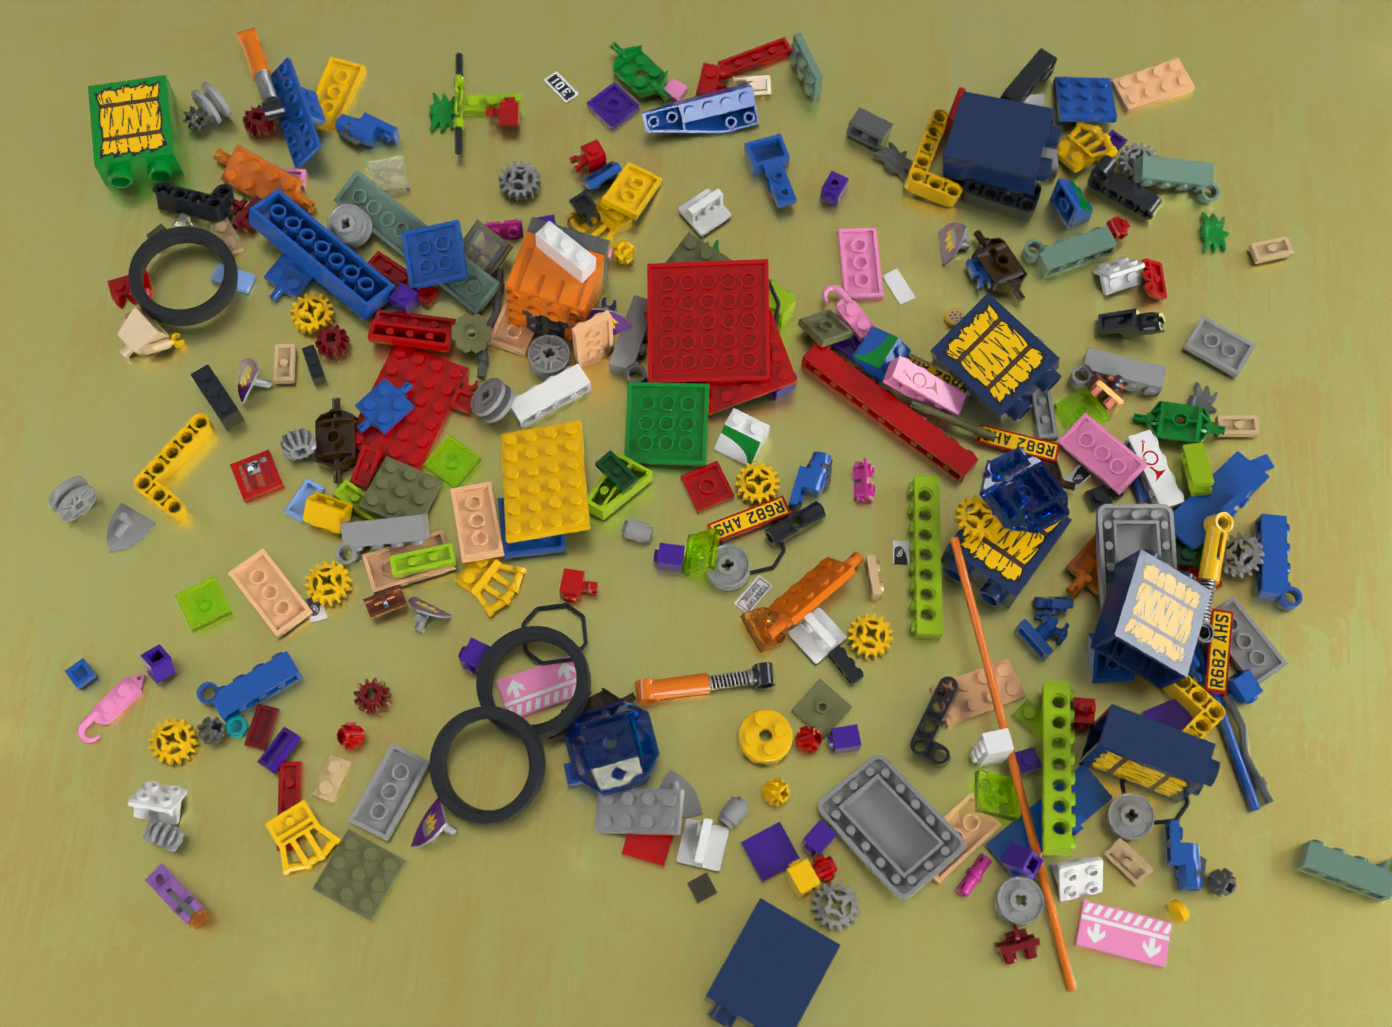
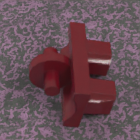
[231,195,261,233]
[994,924,1040,965]

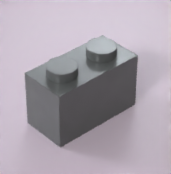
[846,107,893,151]

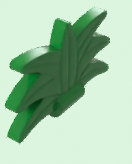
[429,92,456,132]
[1200,212,1229,253]

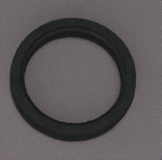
[129,226,238,326]
[476,626,591,740]
[429,706,546,824]

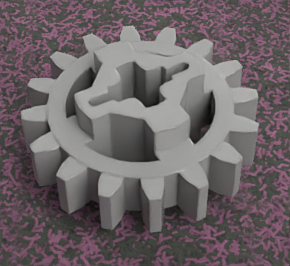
[1117,142,1160,180]
[499,160,541,201]
[1222,532,1265,578]
[811,881,860,931]

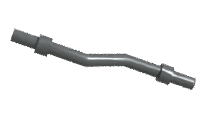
[476,269,505,379]
[1221,689,1274,805]

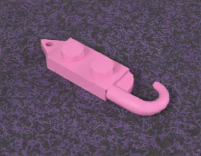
[822,285,875,342]
[77,673,146,743]

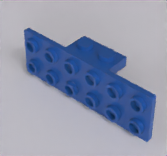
[270,57,326,169]
[1173,451,1269,551]
[986,764,1112,877]

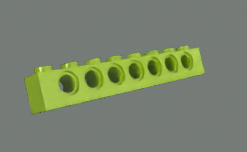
[908,475,943,641]
[1042,680,1076,857]

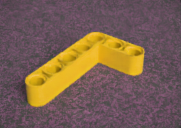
[904,109,962,207]
[133,413,214,522]
[1163,675,1225,739]

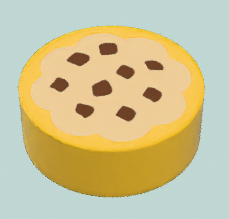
[945,307,965,328]

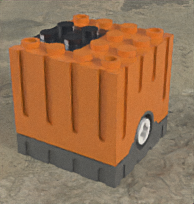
[506,217,610,345]

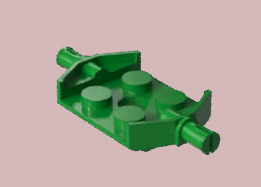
[610,42,671,101]
[1133,401,1226,443]

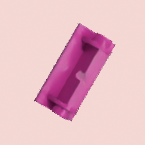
[484,218,524,242]
[853,458,876,503]

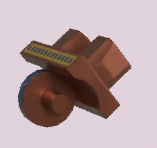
[1088,372,1126,409]
[363,585,407,620]

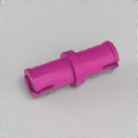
[956,853,992,897]

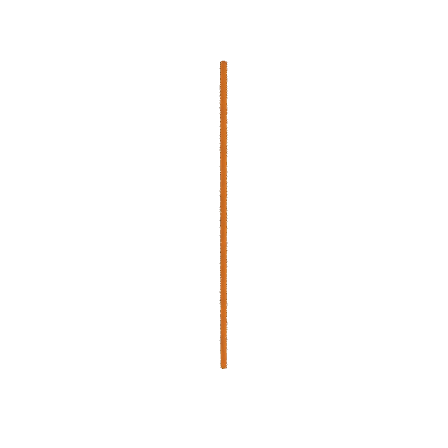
[950,537,1077,991]

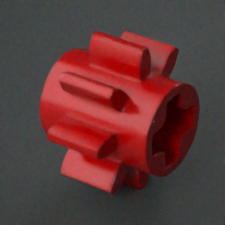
[1106,216,1130,241]
[337,722,364,749]
[795,725,822,753]
[811,854,838,883]

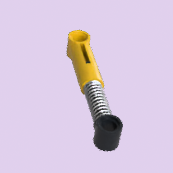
[1196,512,1234,645]

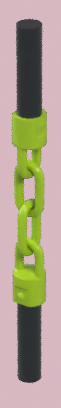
[453,53,464,155]

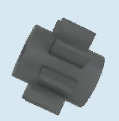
[183,106,208,131]
[197,716,226,745]
[1208,868,1236,897]

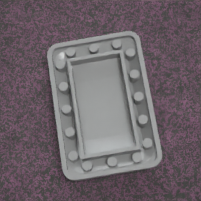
[1096,504,1177,611]
[818,755,965,899]

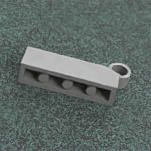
[609,295,648,382]
[1069,348,1167,396]
[335,513,431,564]

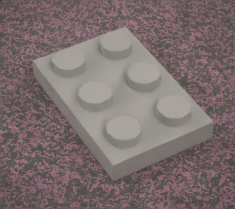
[1183,315,1256,378]

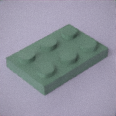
[790,33,823,101]

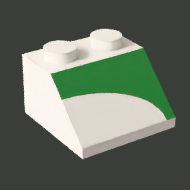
[714,408,770,466]

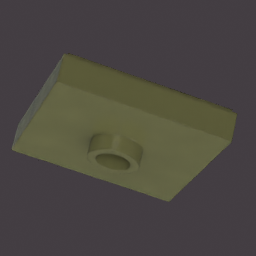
[798,309,854,347]
[791,679,852,739]

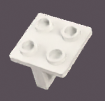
[679,189,731,236]
[1092,256,1145,295]
[788,607,847,664]
[128,781,187,825]
[677,818,729,872]
[1050,855,1103,902]

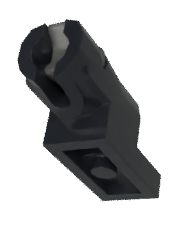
[1097,308,1165,338]

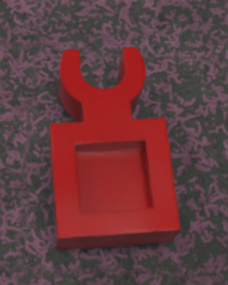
[449,376,479,414]

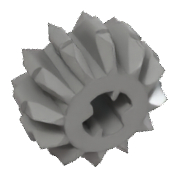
[280,428,317,461]
[143,819,184,852]

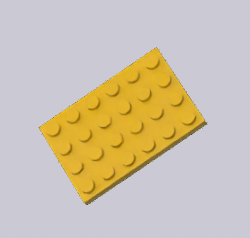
[501,420,590,543]

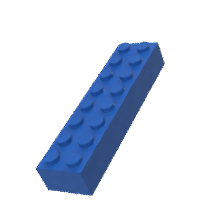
[248,189,395,321]

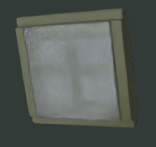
[463,219,513,276]

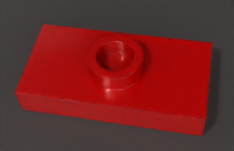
[350,443,384,489]

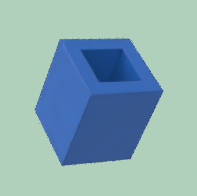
[1227,669,1263,704]

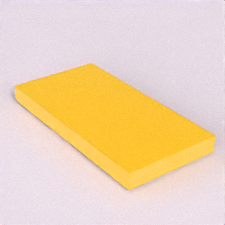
[314,56,367,130]

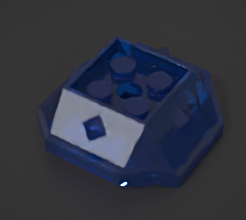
[979,447,1070,534]
[564,700,660,797]

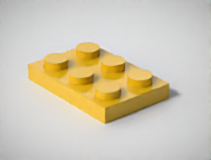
[602,162,662,221]

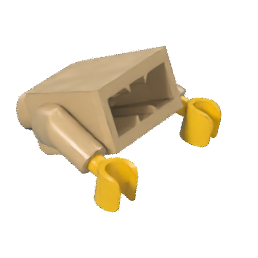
[118,307,184,358]

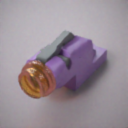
[145,863,209,929]

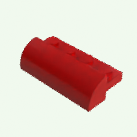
[368,309,457,352]

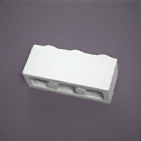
[535,221,596,283]
[969,728,1014,769]

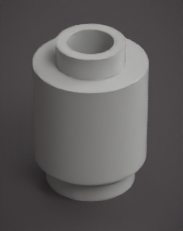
[621,517,654,543]
[717,796,749,830]

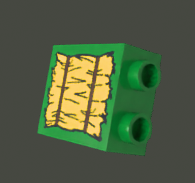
[88,75,184,188]

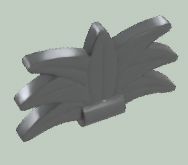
[873,142,913,182]
[1183,382,1218,422]

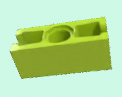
[1181,443,1214,497]

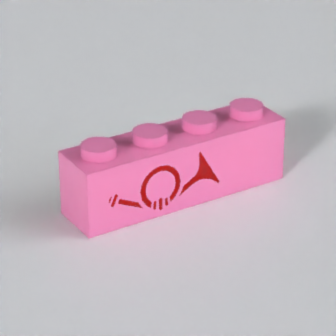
[883,356,966,417]

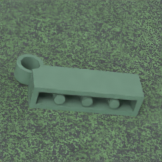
[1133,155,1220,204]
[1022,226,1118,278]
[1296,840,1392,901]

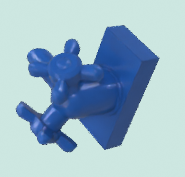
[1015,608,1070,661]

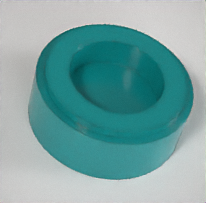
[225,716,249,739]

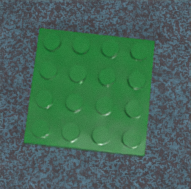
[624,382,710,466]

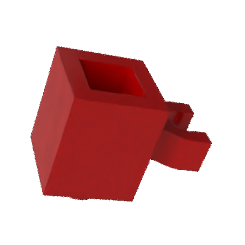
[486,97,520,126]
[570,139,607,174]
[559,568,598,603]
[1070,697,1096,732]

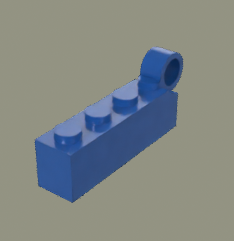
[1255,514,1303,610]
[197,651,303,722]

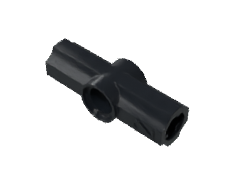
[764,501,826,547]

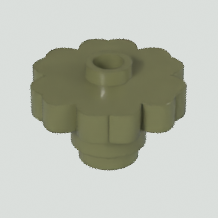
[451,313,492,354]

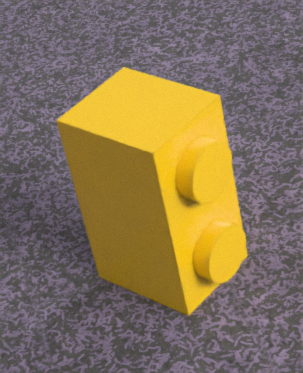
[302,491,353,534]
[784,859,821,900]

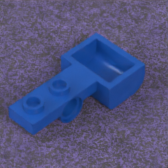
[744,133,797,208]

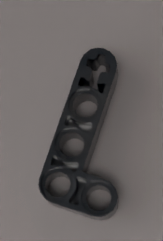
[1000,48,1058,103]
[1087,155,1162,220]
[960,179,1042,222]
[152,183,235,222]
[910,676,959,766]

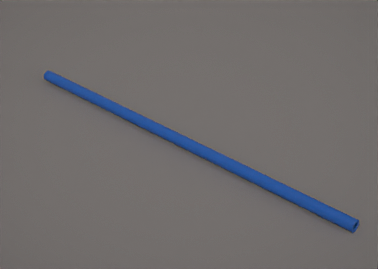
[1131,475,1261,812]

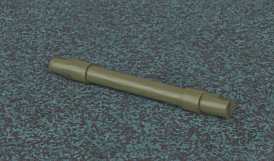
[910,399,996,442]

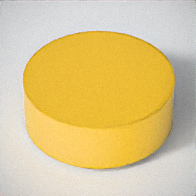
[1168,899,1190,923]

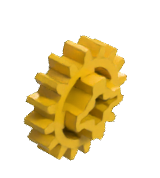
[290,292,335,335]
[735,461,780,505]
[954,495,1001,541]
[304,560,352,606]
[847,613,894,659]
[148,717,198,766]

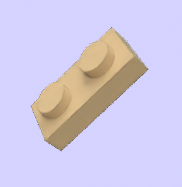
[732,74,771,95]
[209,217,245,256]
[1248,236,1294,264]
[272,344,296,384]
[1215,415,1260,437]
[864,554,884,601]
[311,754,351,804]
[1104,837,1153,885]

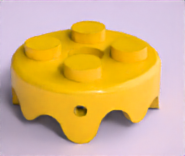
[738,709,793,766]

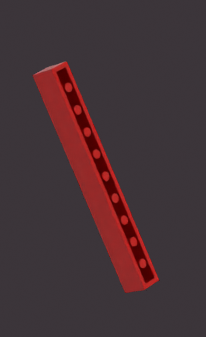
[801,342,979,484]

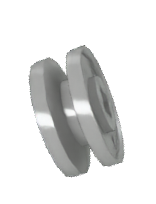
[191,82,231,125]
[327,203,372,248]
[528,335,570,380]
[470,378,515,423]
[48,476,97,522]
[706,544,750,591]
[1105,793,1155,841]
[993,876,1044,926]

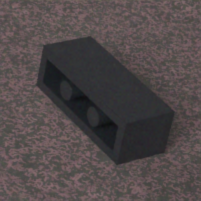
[190,364,244,430]

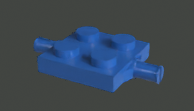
[264,253,314,302]
[355,379,414,435]

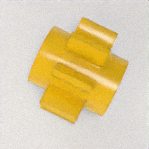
[612,240,635,264]
[762,777,790,806]

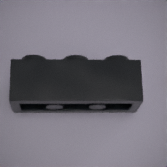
[302,344,327,385]
[828,645,864,687]

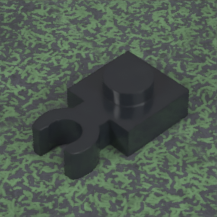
[569,190,601,227]
[1084,485,1124,512]

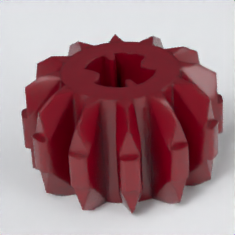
[243,104,277,138]
[315,324,350,359]
[353,677,391,715]

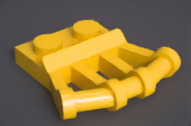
[1057,122,1118,173]
[565,194,632,244]
[455,558,527,618]
[265,799,341,876]

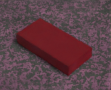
[244,704,280,751]

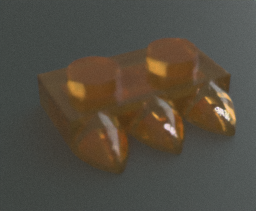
[740,607,786,653]

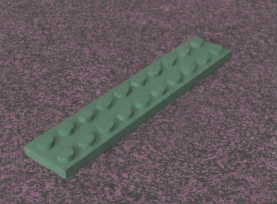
[333,169,502,314]

